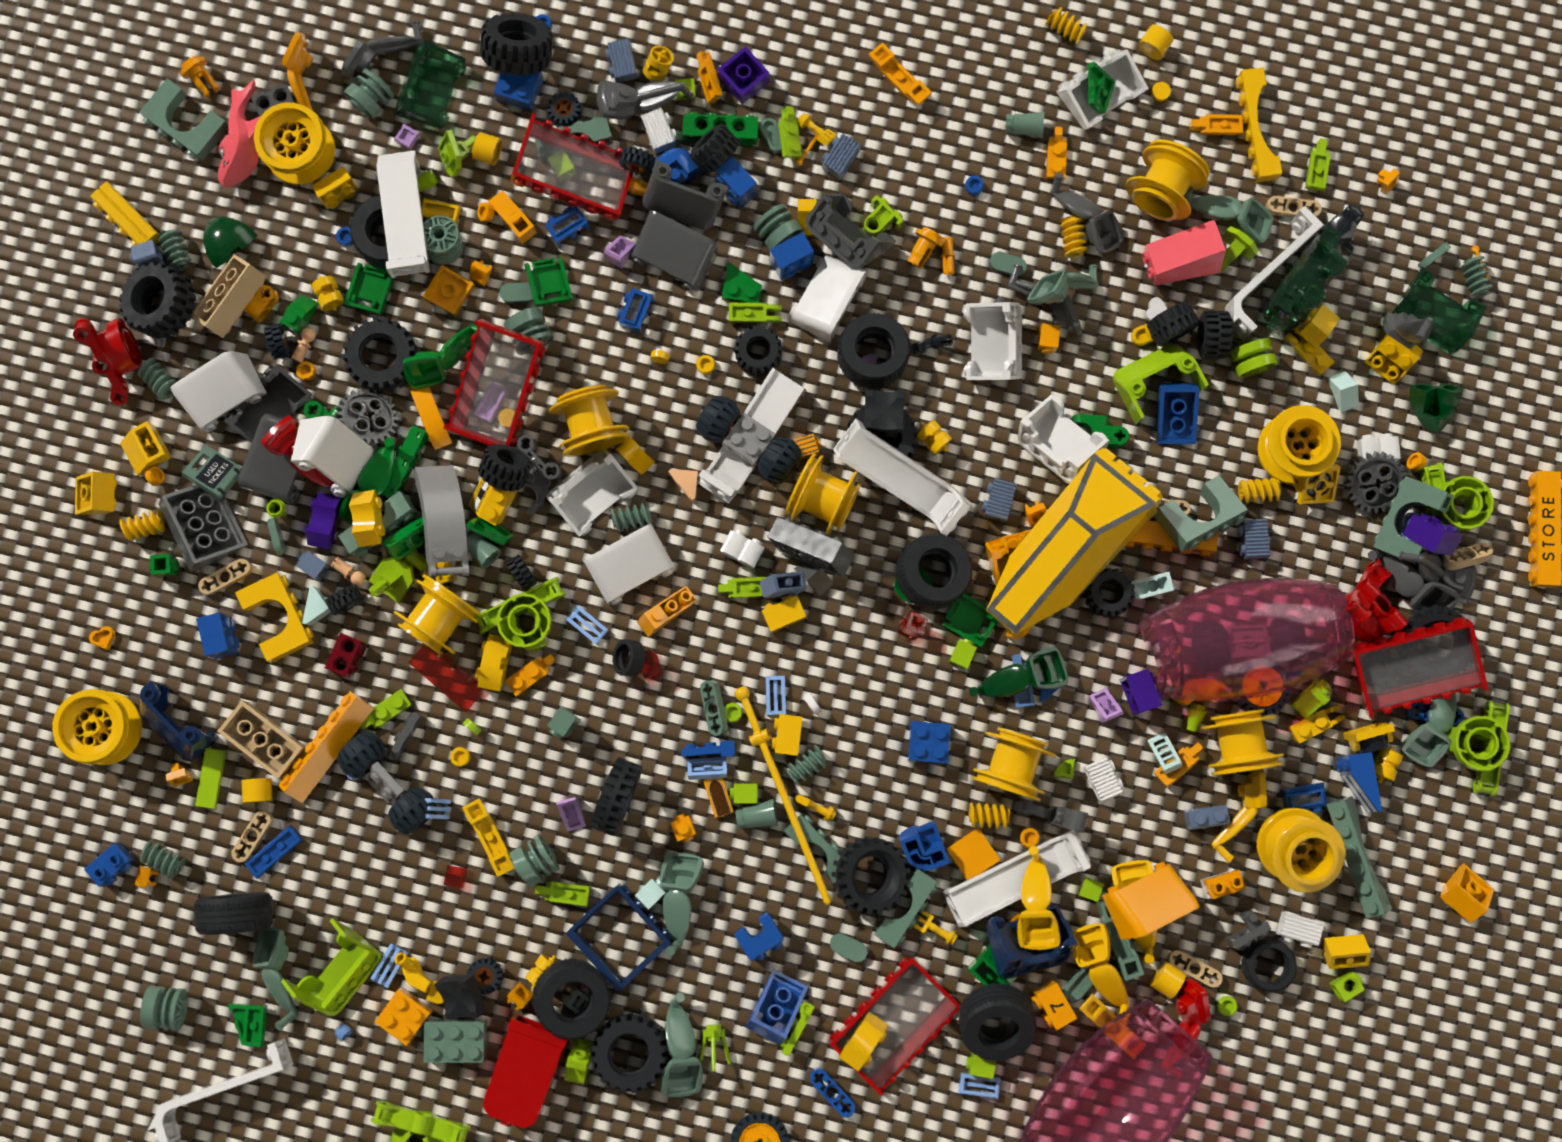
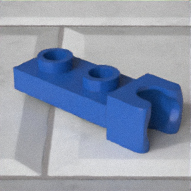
[681,741,736,757]

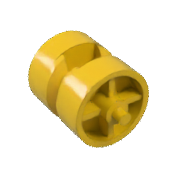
[643,46,674,82]
[311,276,344,311]
[917,419,952,456]
[1374,746,1403,783]
[525,953,556,990]

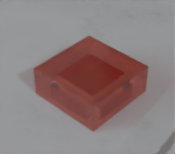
[444,865,468,888]

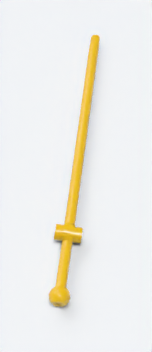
[735,686,831,905]

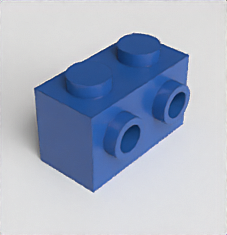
[84,842,136,887]

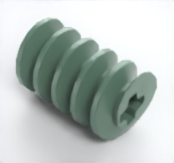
[159,230,191,271]
[1461,256,1493,299]
[137,357,176,400]
[611,503,652,532]
[785,745,827,786]
[140,840,187,879]

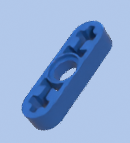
[1405,702,1464,725]
[810,1068,855,1117]

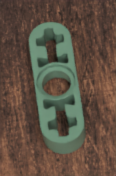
[700,680,728,736]

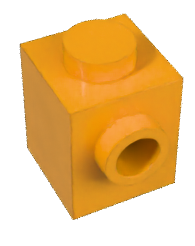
[670,813,697,843]

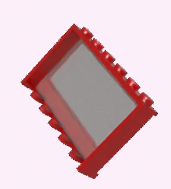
[510,113,633,221]
[443,319,546,447]
[1350,617,1489,718]
[829,956,961,1096]

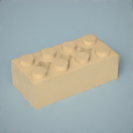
[191,254,267,338]
[217,700,306,779]

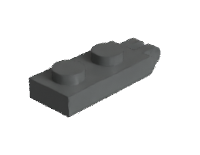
[388,712,424,760]

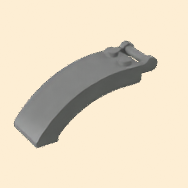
[415,465,469,578]

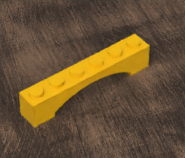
[1236,67,1282,183]

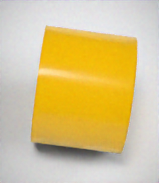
[1138,25,1174,60]
[472,132,502,166]
[241,778,272,803]
[1150,961,1186,999]

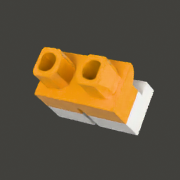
[1200,869,1246,899]

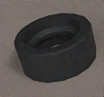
[612,639,645,677]

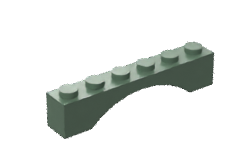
[1327,796,1392,918]

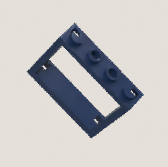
[565,883,672,992]

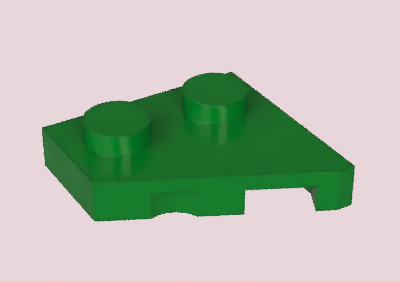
[1088,62,1116,114]
[722,263,762,303]
[466,517,514,546]
[228,1003,267,1047]

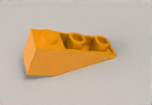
[488,190,537,244]
[637,586,698,637]

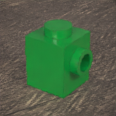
[149,554,180,578]

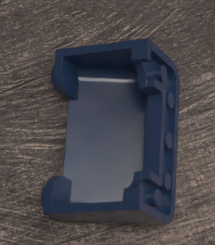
[139,681,219,761]
[986,904,1078,980]

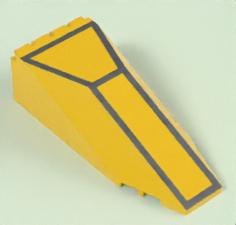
[986,447,1163,636]

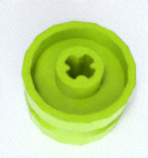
[1230,338,1279,378]

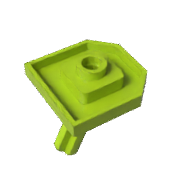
[438,130,477,177]
[1220,226,1259,273]
[369,557,415,604]

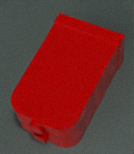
[483,1014,570,1128]

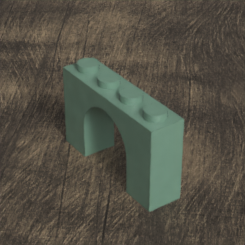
[139,78,229,162]
[1154,476,1248,552]
[1373,476,1454,566]

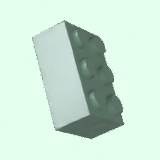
[424,1019,488,1063]

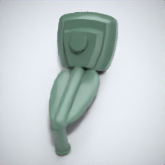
[1185,186,1273,244]
[1027,265,1099,304]
[1400,693,1457,767]
[660,853,704,956]
[252,927,299,1031]
[661,992,703,1097]

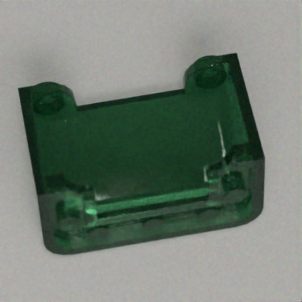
[394,40,467,129]
[1392,266,1487,354]

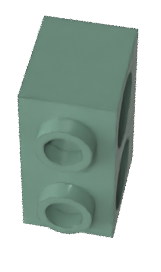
[547,706,581,739]

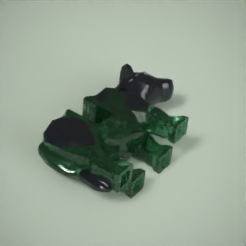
[1262,203,1364,331]

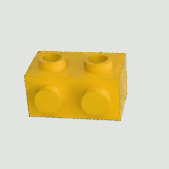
[1299,304,1340,348]
[762,594,806,633]
[771,714,803,756]
[1322,934,1371,969]

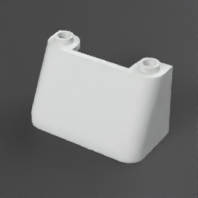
[789,255,867,343]
[964,302,1022,380]
[170,351,267,432]
[1018,394,1109,484]
[291,416,374,498]
[546,449,639,537]
[584,524,675,605]

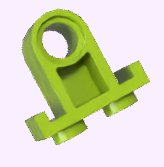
[863,195,904,237]
[1291,677,1331,719]
[564,1039,594,1085]

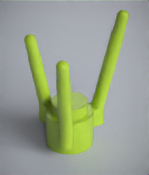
[699,1024,732,1072]

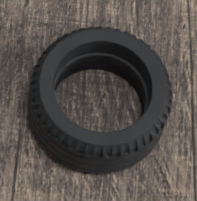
[1241,939,1297,993]

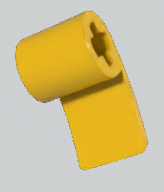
[616,437,654,475]

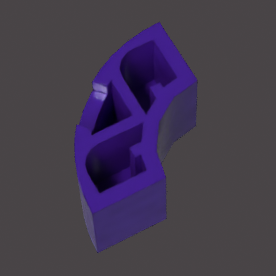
[305,492,342,550]

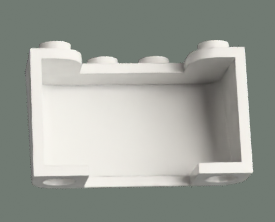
[1056,49,1149,129]

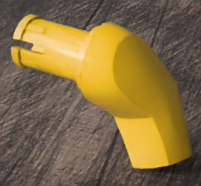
[394,952,433,993]

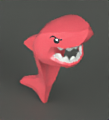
[218,80,260,187]

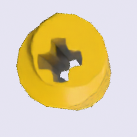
[1045,7,1087,45]
[1060,216,1088,258]
[1238,478,1281,504]
[120,508,165,541]
[969,803,1010,829]

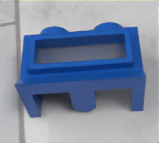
[545,206,590,248]
[617,288,654,334]
[1280,782,1327,812]

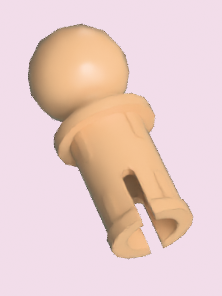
[291,327,316,363]
[331,557,366,586]

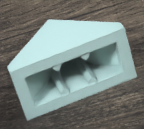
[1327,371,1359,413]
[1131,572,1174,600]
[302,586,331,626]

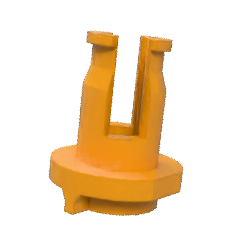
[180,56,220,98]
[906,227,946,270]

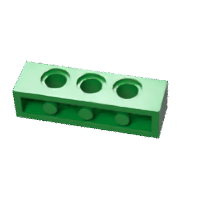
[683,112,758,145]

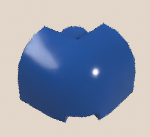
[654,148,704,185]
[899,821,950,871]

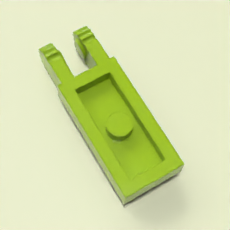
[729,303,782,323]

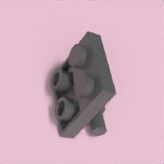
[1224,911,1271,950]

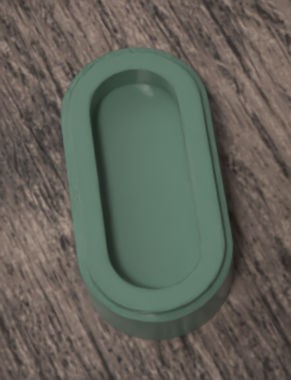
[760,118,782,154]
[1418,242,1451,271]
[990,252,1027,277]
[499,282,533,303]
[267,518,286,555]
[830,933,868,962]
[1063,968,1093,1002]

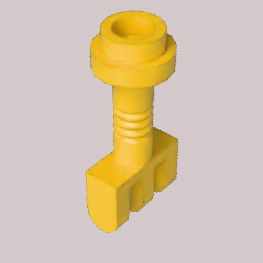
[797,113,837,146]
[794,795,836,821]
[913,910,958,945]

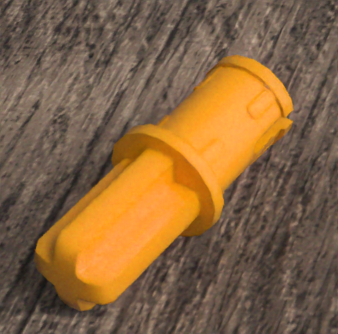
[941,237,955,276]

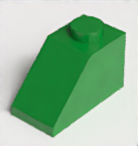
[280,295,319,336]

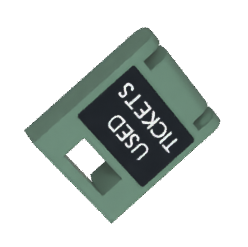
[182,445,242,500]

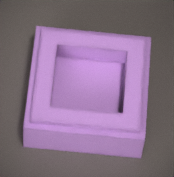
[394,124,420,150]

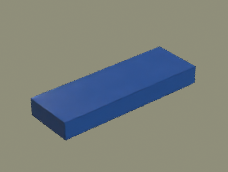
[244,825,303,879]

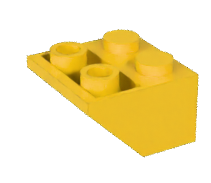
[311,166,359,210]
[1365,334,1423,385]
[120,421,172,476]

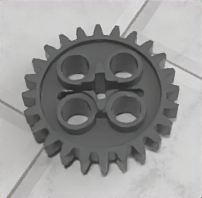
[335,388,399,447]
[1343,451,1407,513]

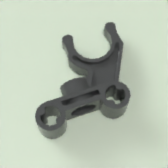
[517,435,563,516]
[1011,800,1088,833]

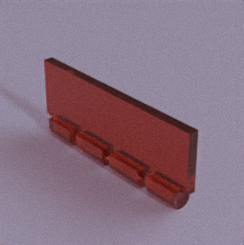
[408,645,482,712]

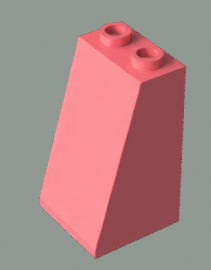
[1142,220,1226,286]

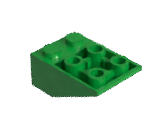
[966,943,1017,985]

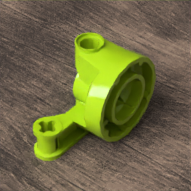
[1419,462,1494,556]
[474,577,566,653]
[1445,700,1510,797]
[371,1100,471,1142]

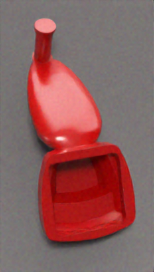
[261,415,335,489]
[1161,977,1211,1080]

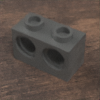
[252,84,296,117]

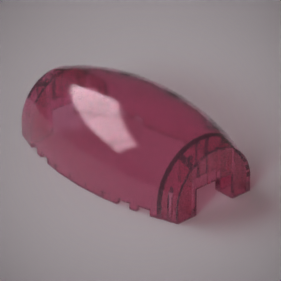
[1139,578,1355,701]
[1019,998,1213,1142]

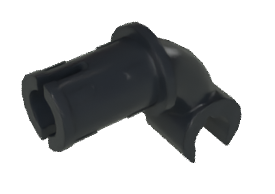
[911,334,953,355]

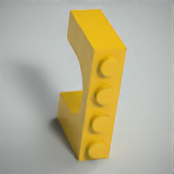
[235,572,314,663]

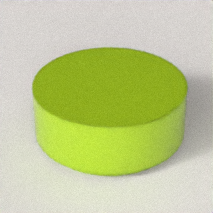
[724,703,742,723]
[462,718,481,736]
[1216,996,1238,1016]

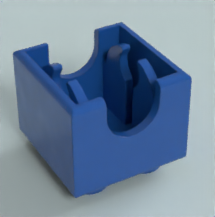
[734,912,784,962]

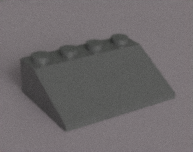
[158,485,248,572]

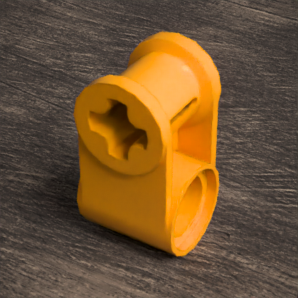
[243,285,279,323]

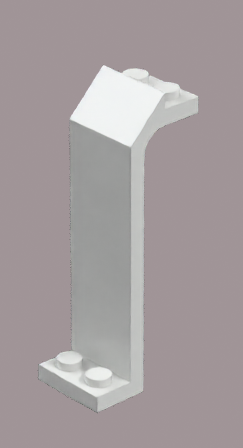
[376,150,430,278]
[1225,206,1324,341]
[697,368,807,503]
[833,419,971,536]
[942,830,1091,927]
[147,1038,293,1142]

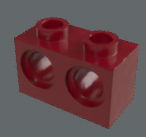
[324,632,366,678]

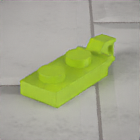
[778,106,802,159]
[1305,138,1331,192]
[718,577,767,598]
[361,689,412,730]
[535,881,591,906]
[780,1001,815,1056]

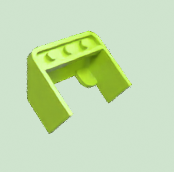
[1113,344,1209,425]
[281,918,382,1016]

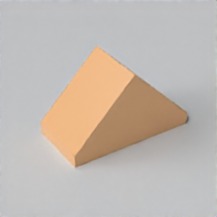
[668,469,699,503]

